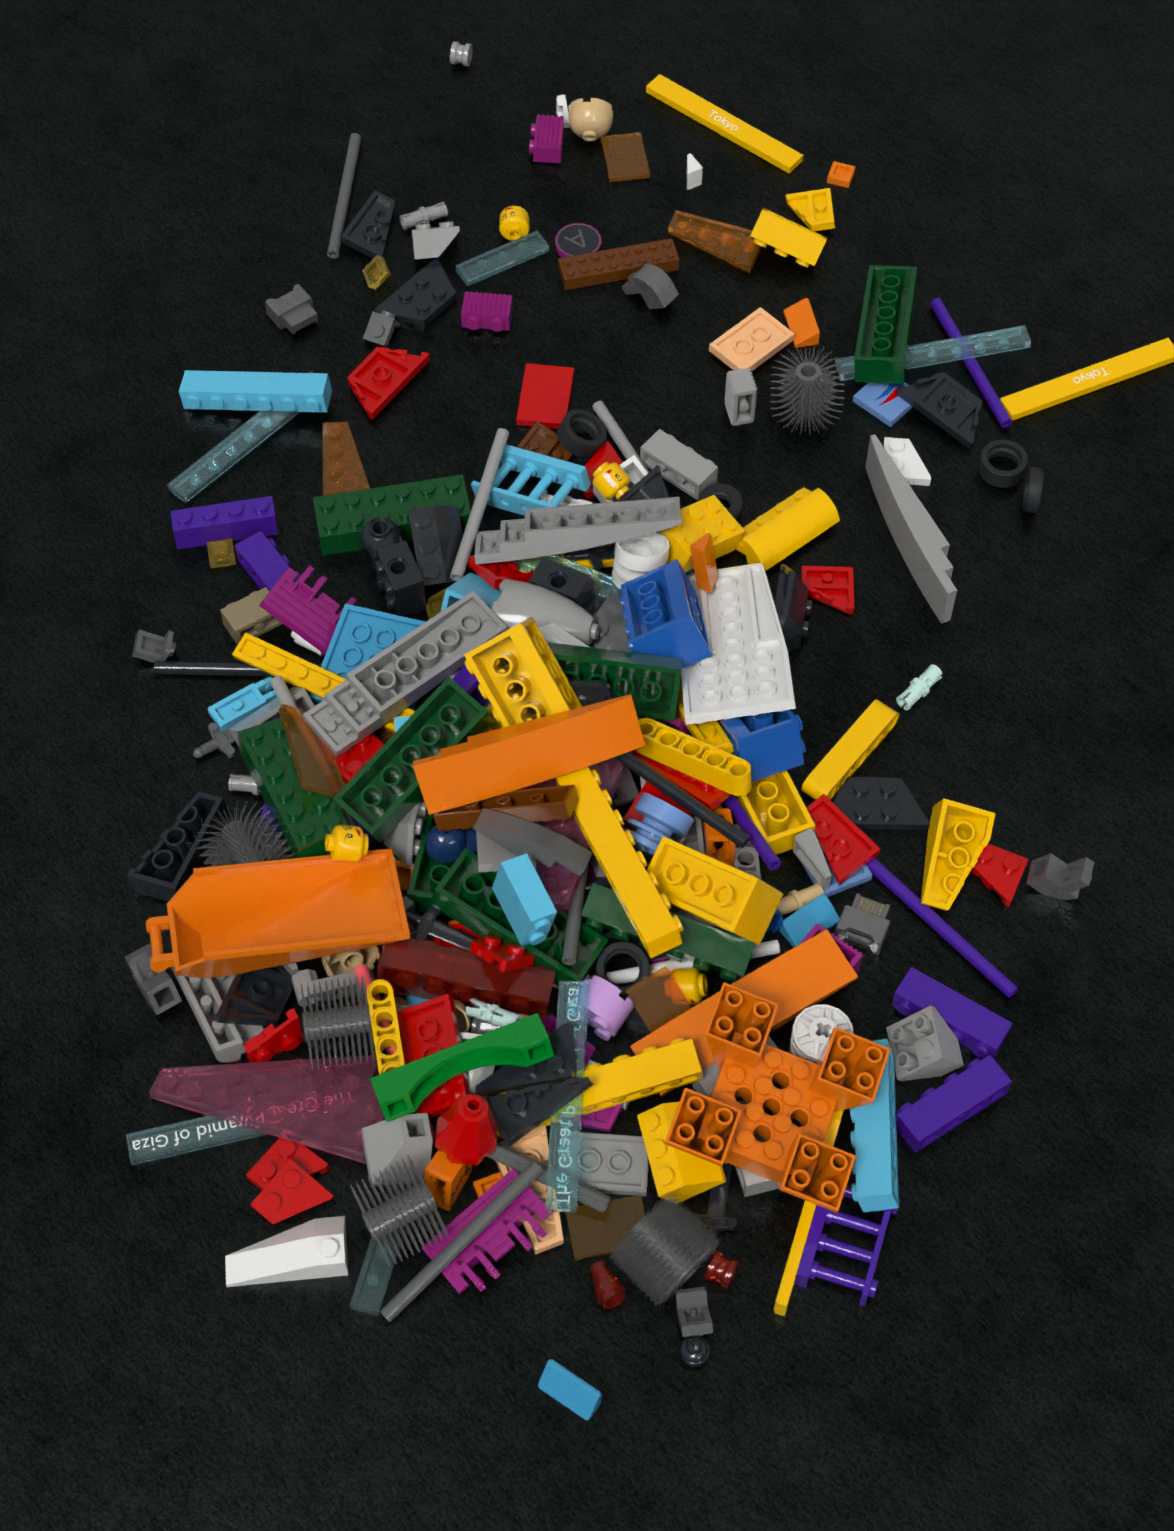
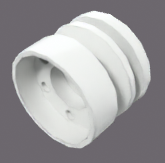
[612,532,670,589]
[789,1005,853,1064]

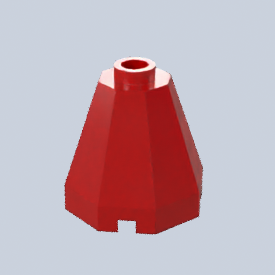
[435,1094,497,1165]

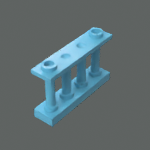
[471,444,591,516]

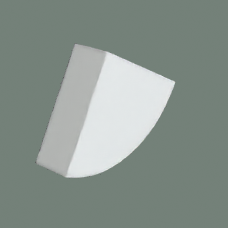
[556,95,569,128]

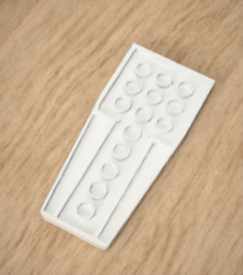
[681,563,796,725]

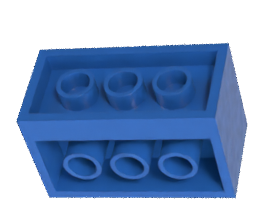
[619,559,712,668]
[717,709,806,782]

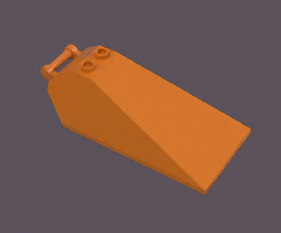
[145,849,410,978]

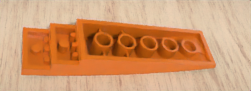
[413,694,645,815]
[630,929,858,1097]

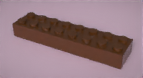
[558,238,679,290]
[434,785,579,831]

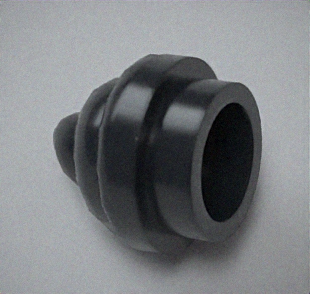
[679,1335,710,1367]

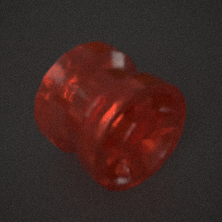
[705,1251,739,1289]

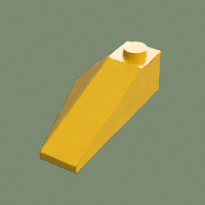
[921,798,995,911]

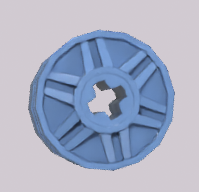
[623,792,694,856]

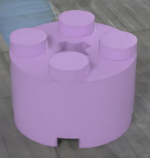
[567,974,634,1041]

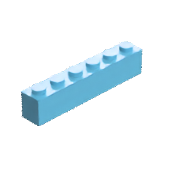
[179,370,332,412]
[850,1039,899,1212]

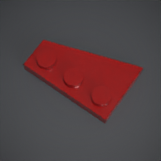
[806,794,880,886]

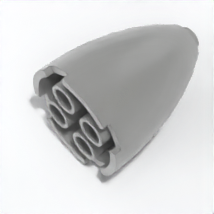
[492,579,600,646]

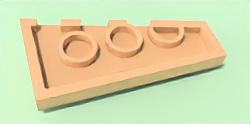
[496,1125,563,1255]

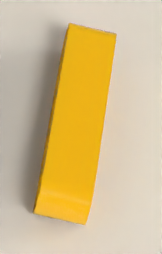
[801,699,899,800]
[635,718,752,796]
[367,980,412,1114]

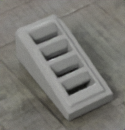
[793,828,832,891]

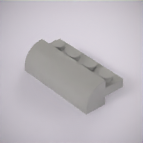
[171,967,264,1063]

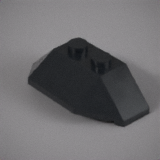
[775,564,812,653]

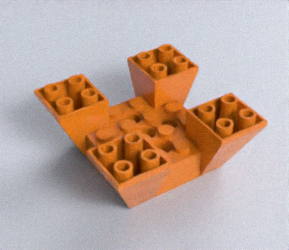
[664,982,891,1213]

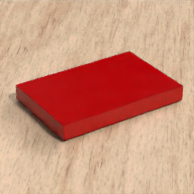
[516,363,574,429]

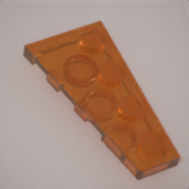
[668,210,761,273]
[323,422,370,496]

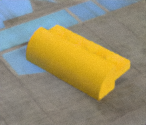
[736,487,840,571]

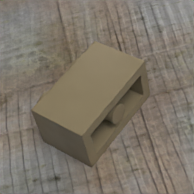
[220,587,283,645]

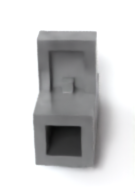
[622,264,679,309]
[1026,853,1094,900]
[125,943,182,1015]

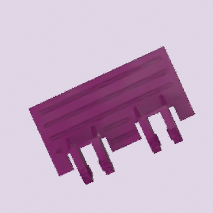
[259,566,366,655]
[422,1168,552,1294]

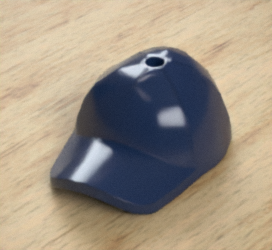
[425,825,477,863]

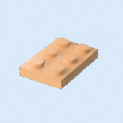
[709,307,795,372]

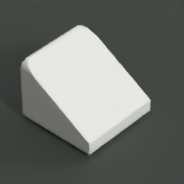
[687,154,703,190]

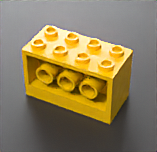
[464,616,583,727]
[647,836,783,945]

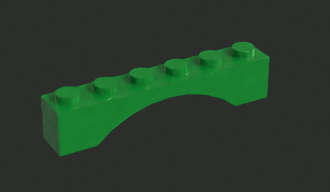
[370,1013,554,1122]

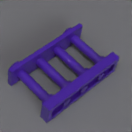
[794,1185,901,1306]

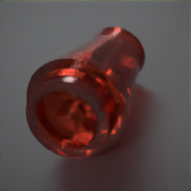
[589,1261,625,1309]

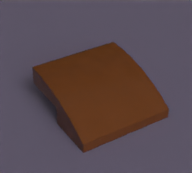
[517,421,573,462]

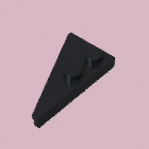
[475,1023,576,1096]
[481,1077,594,1146]

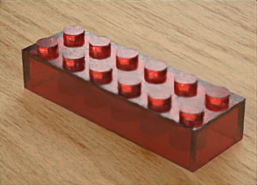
[377,939,556,1018]

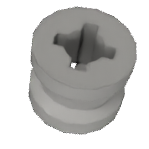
[450,41,473,67]

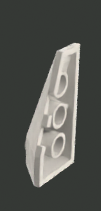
[225,1216,348,1287]

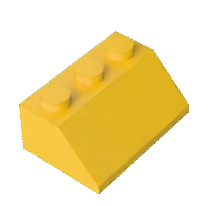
[750,208,827,268]
[637,1102,726,1204]

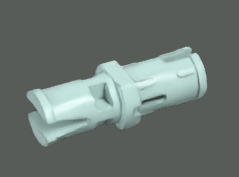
[896,664,943,710]
[466,998,524,1027]

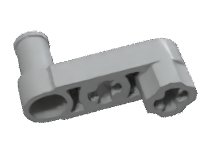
[291,969,376,1006]

